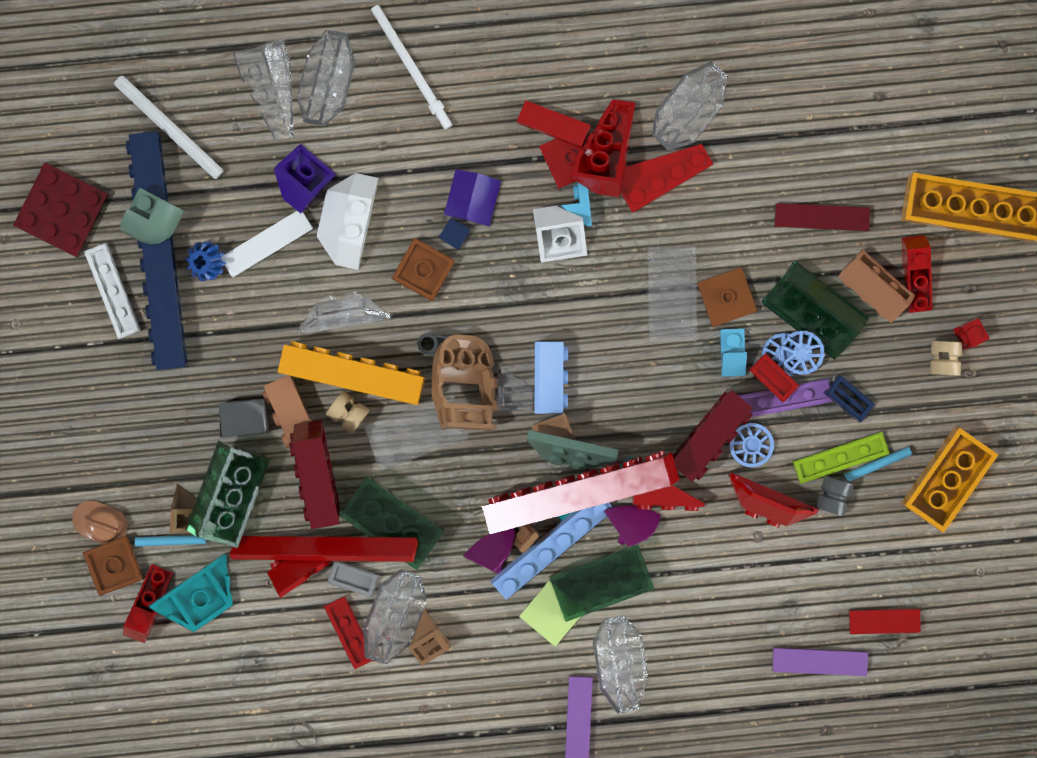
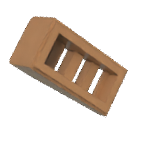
[514,524,539,553]

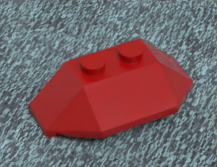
[728,472,819,528]

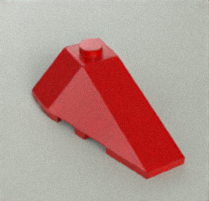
[572,99,636,197]
[267,536,360,598]

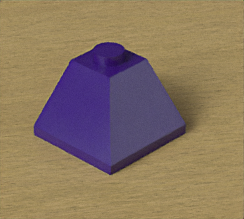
[274,144,336,214]

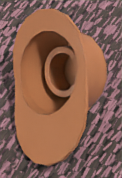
[72,500,128,544]

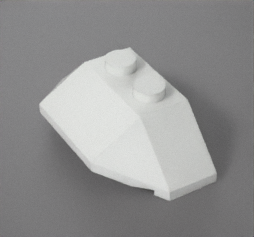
[317,173,379,270]

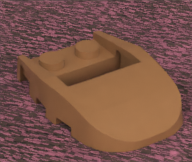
[432,335,498,432]

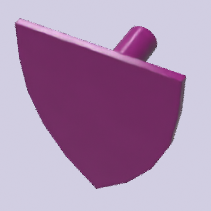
[604,506,661,547]
[463,528,515,574]

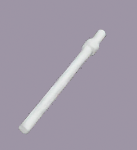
[371,5,453,130]

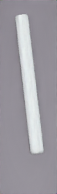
[114,75,223,179]

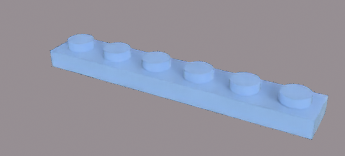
[490,503,613,600]

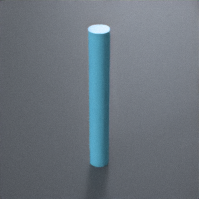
[843,446,912,482]
[135,535,207,547]

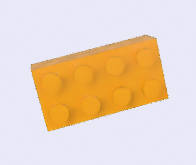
[900,427,998,533]

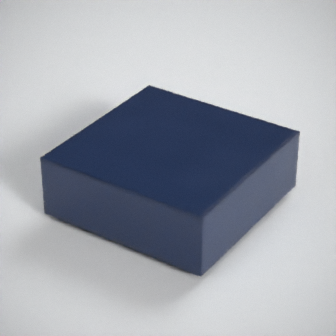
[438,217,471,250]

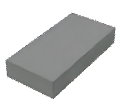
[327,561,380,597]

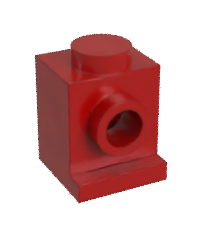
[953,318,990,350]

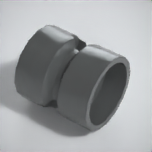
[815,476,854,516]

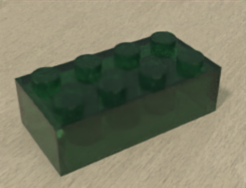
[186,440,270,548]
[339,475,445,570]
[548,544,655,622]

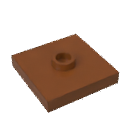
[391,238,456,302]
[697,267,757,327]
[82,535,144,596]

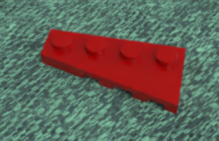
[620,144,713,213]

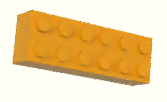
[901,173,1037,243]
[277,341,426,405]

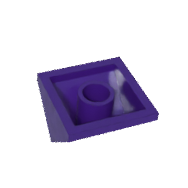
[444,169,501,227]

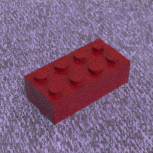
[673,388,753,482]
[289,420,340,529]

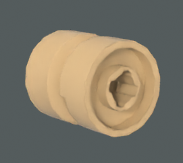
[930,341,962,376]
[325,391,370,434]

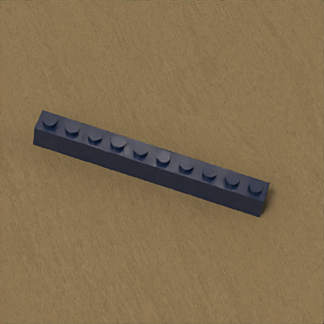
[126,131,188,370]

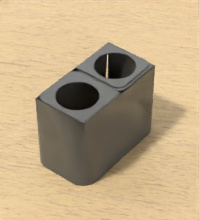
[219,399,271,437]

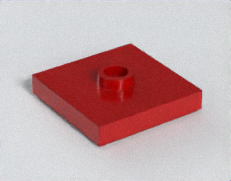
[539,138,587,190]

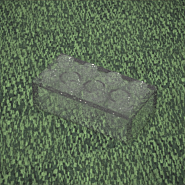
[647,246,697,342]
[364,393,470,471]

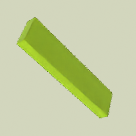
[792,432,890,484]

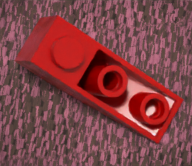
[901,235,932,313]
[632,485,705,511]
[123,564,173,644]

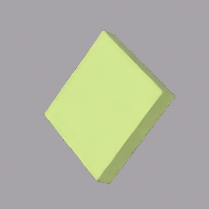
[519,580,585,647]

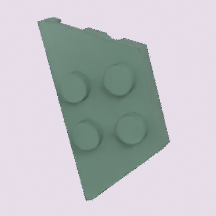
[527,430,618,470]

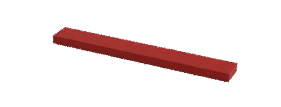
[230,536,418,562]

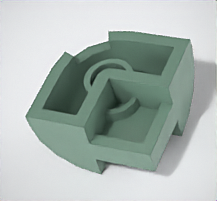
[120,188,185,245]

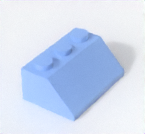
[534,342,568,414]

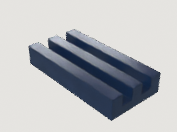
[824,375,875,423]

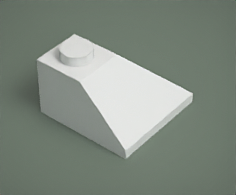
[533,206,587,263]

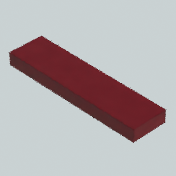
[774,203,870,231]

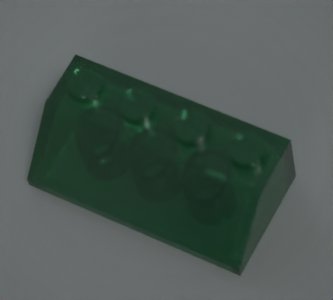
[761,260,869,360]

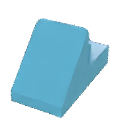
[561,182,592,228]
[720,329,747,377]

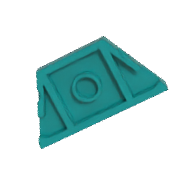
[148,554,233,632]

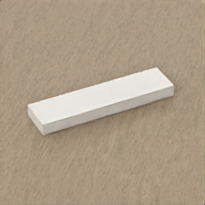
[221,211,313,278]
[84,243,141,339]

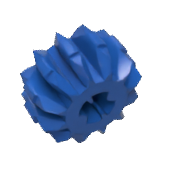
[185,241,226,281]

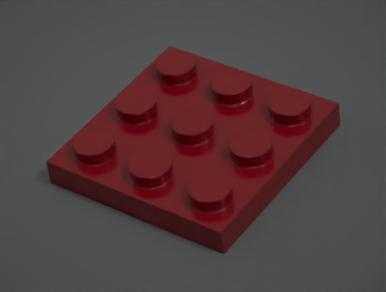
[13,162,109,257]

